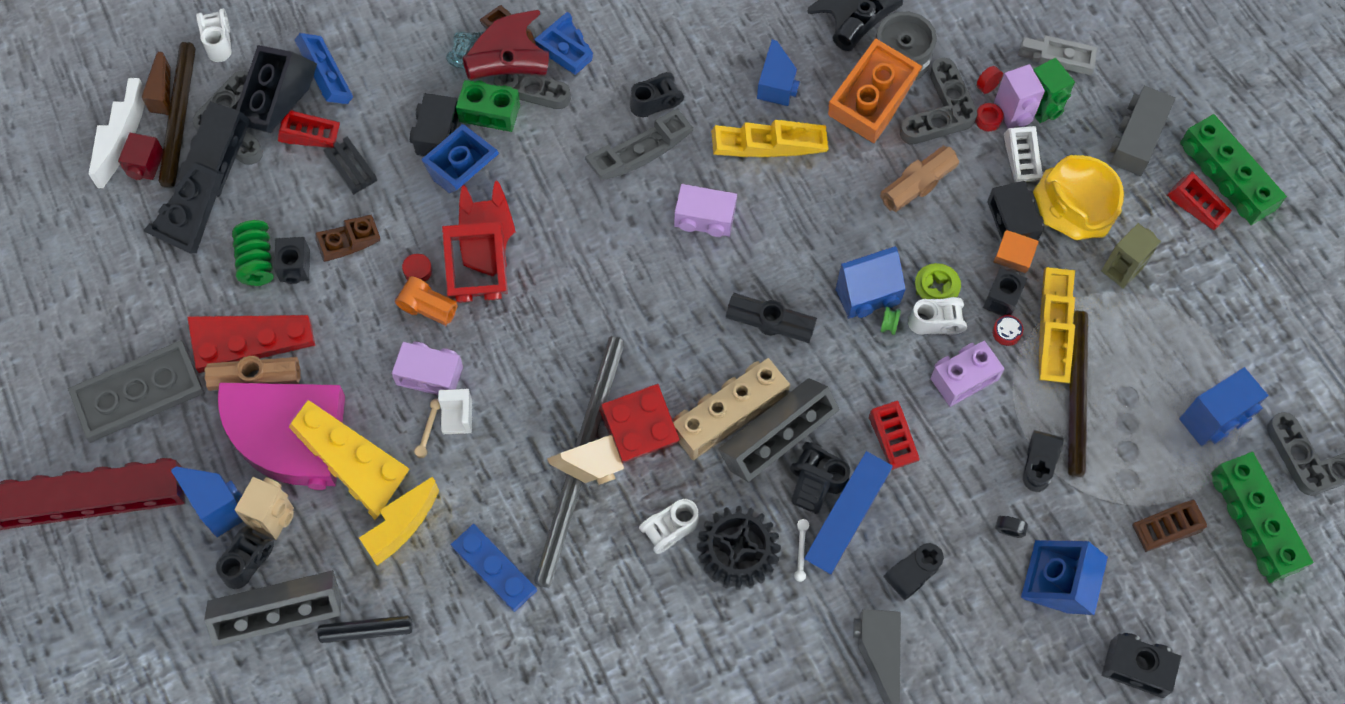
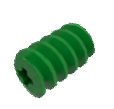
[232,220,274,286]

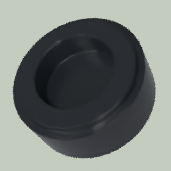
[995,516,1028,538]

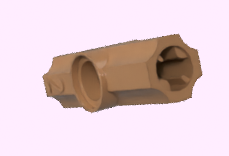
[880,145,960,212]
[205,356,301,391]

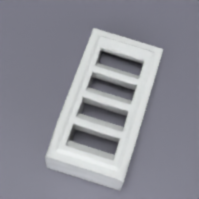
[1004,126,1043,183]

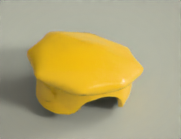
[1033,155,1124,241]

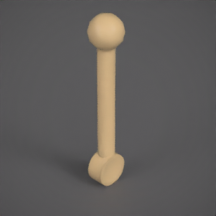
[414,399,441,458]

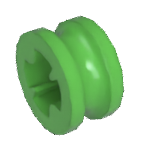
[880,306,901,335]

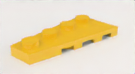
[289,400,410,520]

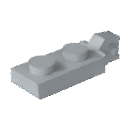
[1018,35,1097,75]

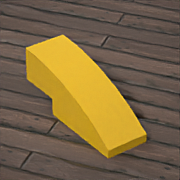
[359,477,439,566]

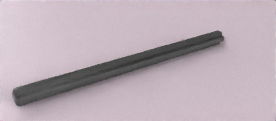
[534,336,624,588]

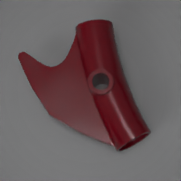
[462,10,549,80]

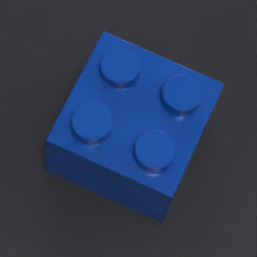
[1179,367,1269,447]

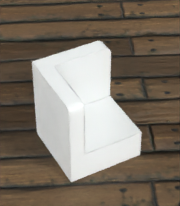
[438,389,472,434]

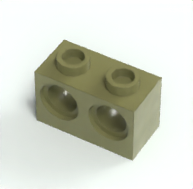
[1101,223,1161,289]

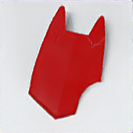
[459,181,516,276]

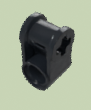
[630,72,684,118]
[1023,430,1064,492]
[790,442,850,494]
[216,526,274,589]
[883,543,944,601]

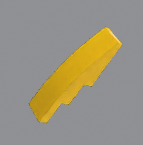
[711,120,829,157]
[1039,267,1075,384]

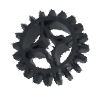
[697,506,781,590]

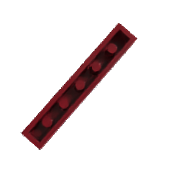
[0,458,185,530]

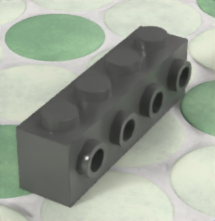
[718,378,840,482]
[204,570,341,647]

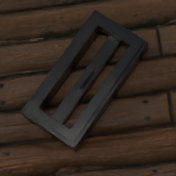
[323,136,377,195]

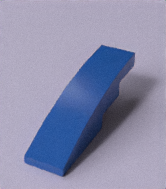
[804,451,893,574]

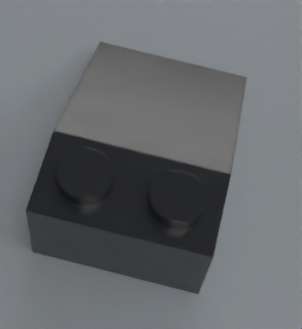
[236,45,317,133]

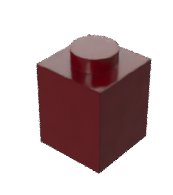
[118,132,163,180]

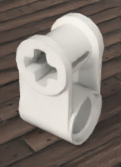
[196,8,232,62]
[908,297,967,335]
[639,499,699,554]

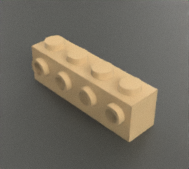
[673,358,790,460]

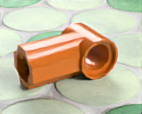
[395,276,458,326]

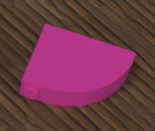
[218,383,345,490]

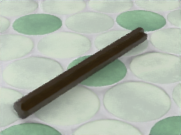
[158,42,196,188]
[1068,310,1088,477]

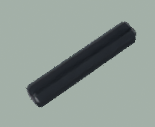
[317,615,413,643]

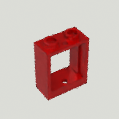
[442,222,508,303]

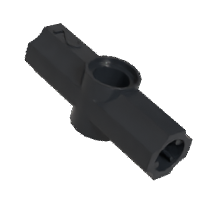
[726,292,817,343]

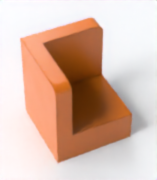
[993,230,1039,273]

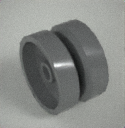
[876,11,937,80]

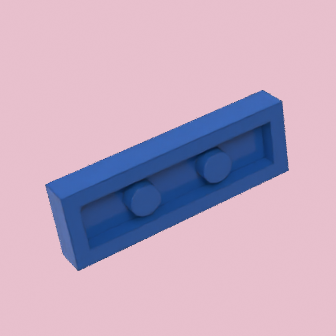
[294,33,353,104]
[451,523,537,612]

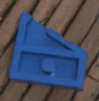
[534,12,593,75]

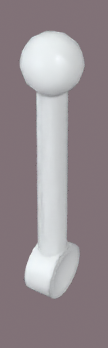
[794,519,809,582]

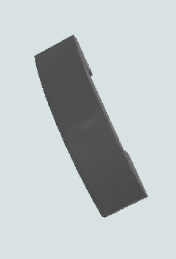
[585,108,693,180]

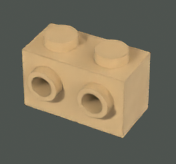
[234,477,294,540]

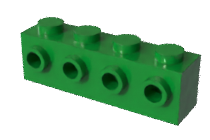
[1180,114,1287,226]
[1211,452,1314,584]

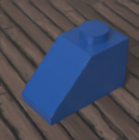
[757,40,800,106]

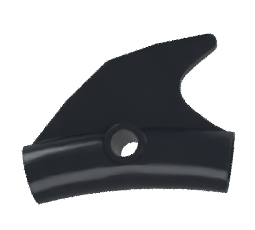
[807,0,903,51]

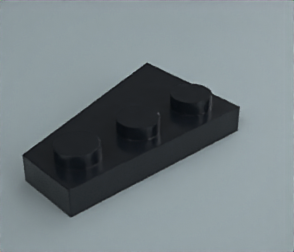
[144,162,224,254]

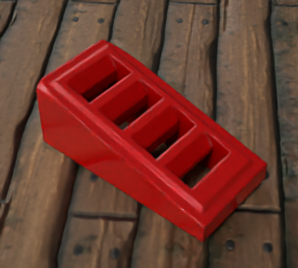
[278,110,340,148]
[1167,171,1232,230]
[868,401,920,470]

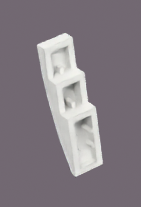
[89,78,145,188]

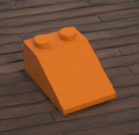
[828,38,922,143]

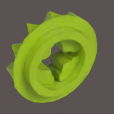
[914,263,961,299]

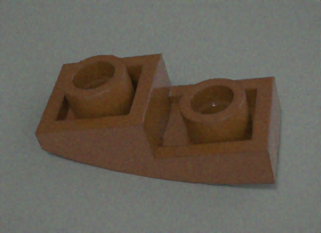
[315,214,380,262]

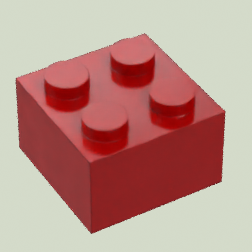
[599,384,680,463]

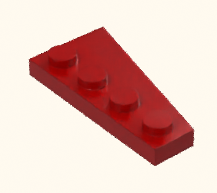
[187,315,316,373]

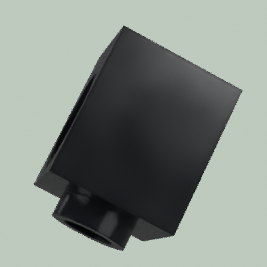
[274,237,310,284]
[983,267,1028,316]

